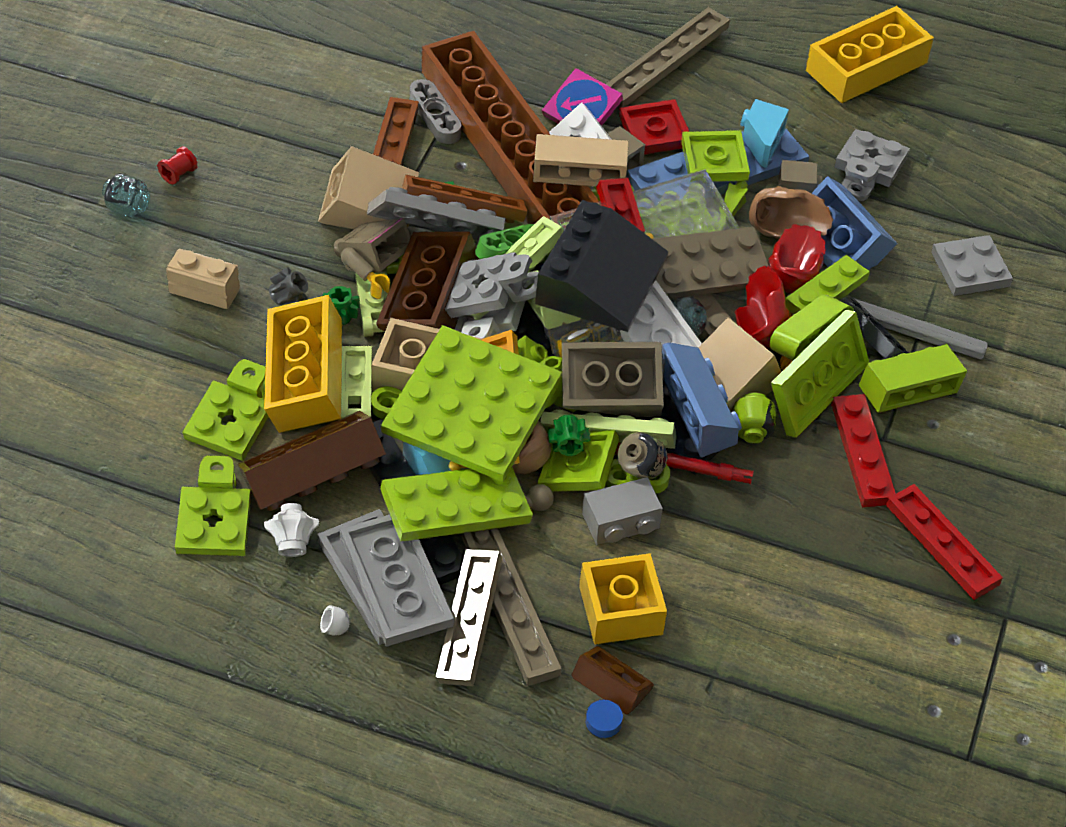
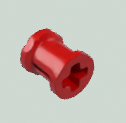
[157,146,198,185]

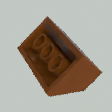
[376,231,479,332]
[237,411,386,511]

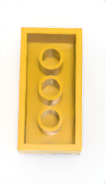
[806,6,934,103]
[264,295,342,433]

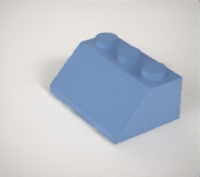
[812,176,897,269]
[662,342,742,457]

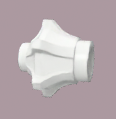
[264,503,319,557]

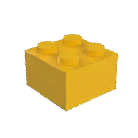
[579,553,667,645]

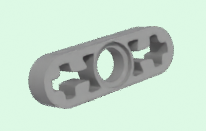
[410,79,461,144]

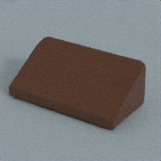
[572,646,654,715]

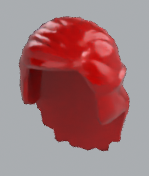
[768,224,826,294]
[735,266,790,350]

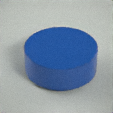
[586,700,623,738]

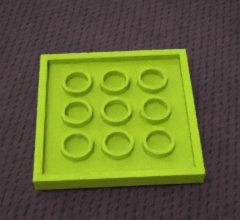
[381,325,562,482]

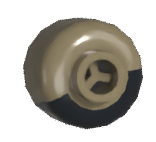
[618,432,668,479]

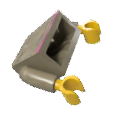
[334,218,412,299]

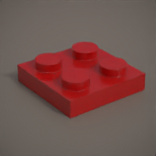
[619,99,690,154]

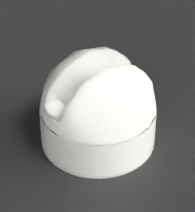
[320,605,350,636]

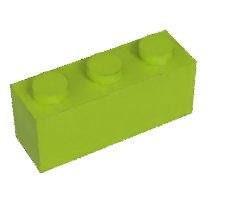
[859,344,967,413]

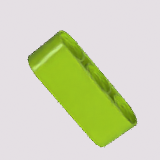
[770,294,854,361]

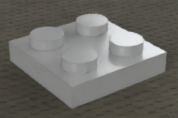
[931,235,1013,296]

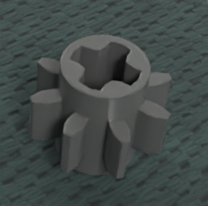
[269,267,308,305]

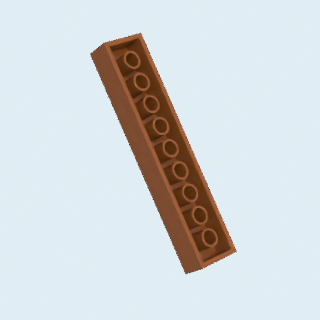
[422,31,602,229]

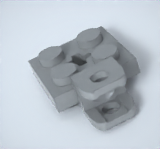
[834,129,910,201]
[445,252,539,318]

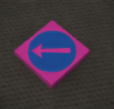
[542,68,623,126]

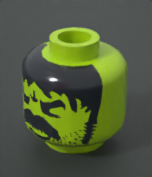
[733,392,776,443]

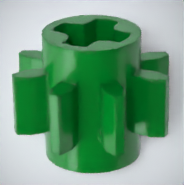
[323,286,360,325]
[547,415,591,456]

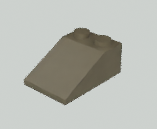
[562,342,664,417]

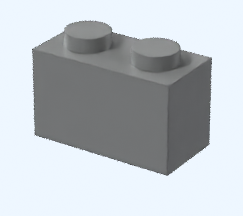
[582,477,663,545]

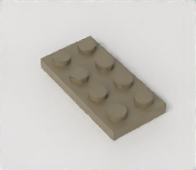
[653,227,769,299]

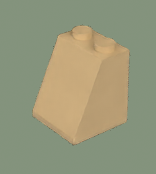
[318,146,419,229]
[698,317,781,412]

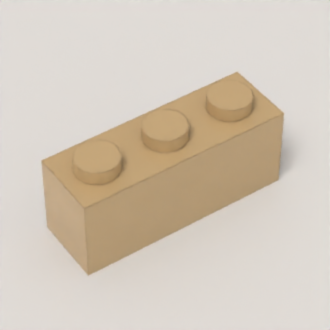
[533,134,628,186]

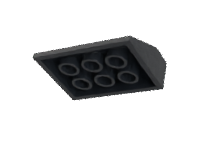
[535,200,669,332]

